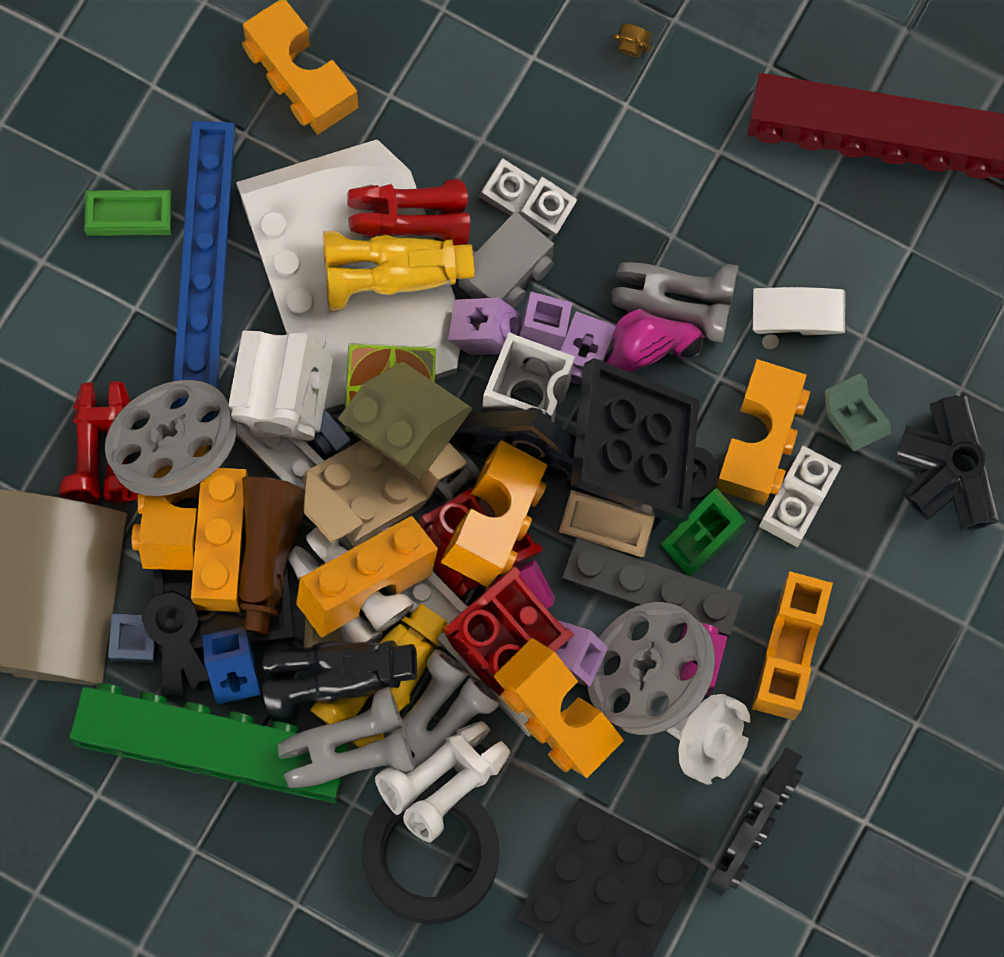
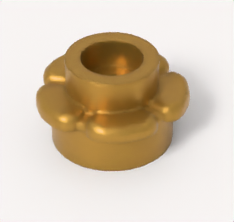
[612,23,653,58]

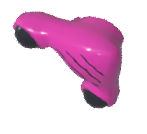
[606,309,705,373]

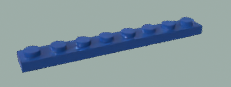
[171,121,236,450]

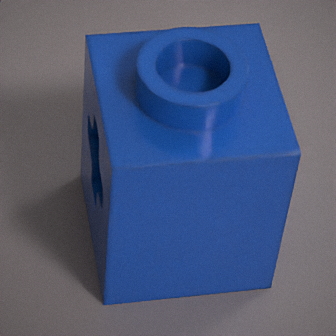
[202,627,261,704]

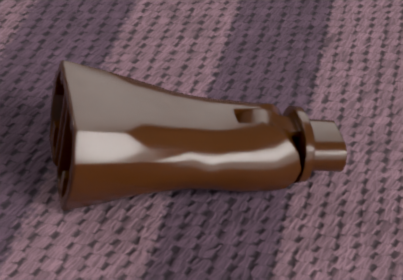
[238,477,305,635]

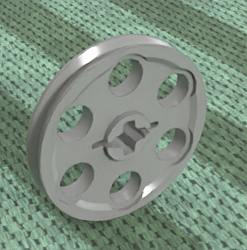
[105,380,237,496]
[587,602,715,735]

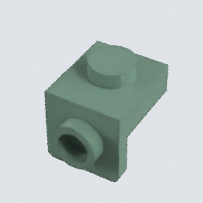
[825,373,892,452]

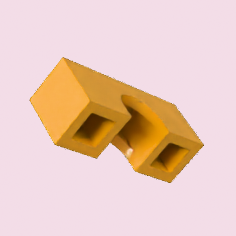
[242,0,359,135]
[715,359,810,506]
[441,440,547,587]
[132,445,210,571]
[191,468,248,612]
[296,516,438,638]
[751,571,833,721]
[494,638,624,778]

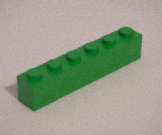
[69,683,349,804]

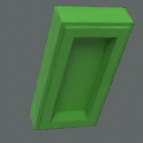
[84,190,172,236]

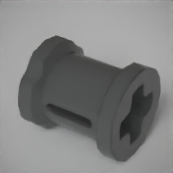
[434,448,480,504]

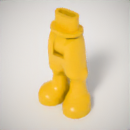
[323,231,475,312]
[310,603,448,748]

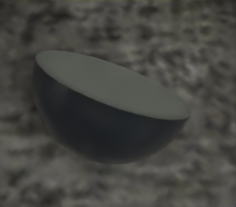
[762,333,779,349]

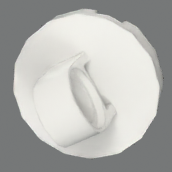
[666,694,750,785]

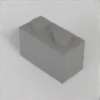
[458,211,554,308]

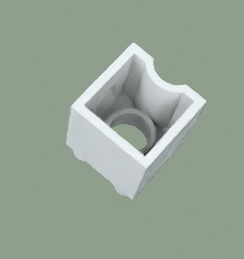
[228,331,333,441]
[482,333,575,422]

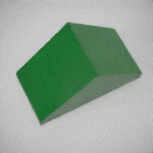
[660,488,746,576]

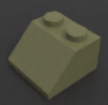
[338,361,472,480]

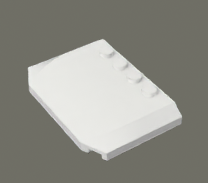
[236,140,460,414]

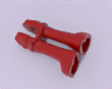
[347,179,470,245]
[59,381,138,504]

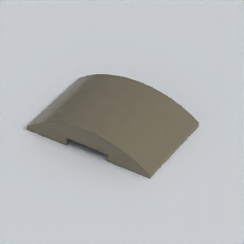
[0,489,128,686]

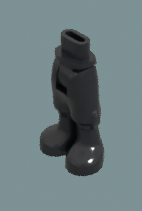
[262,639,417,723]

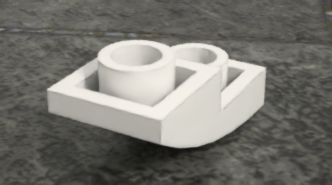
[478,158,577,236]
[753,287,845,336]
[759,446,841,547]

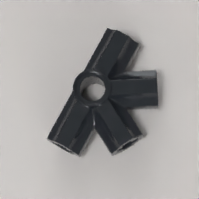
[895,395,999,531]

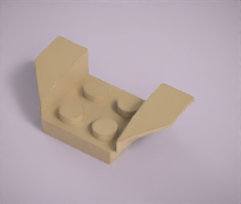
[301,440,468,547]

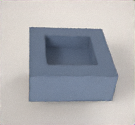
[311,409,351,456]
[108,614,156,663]

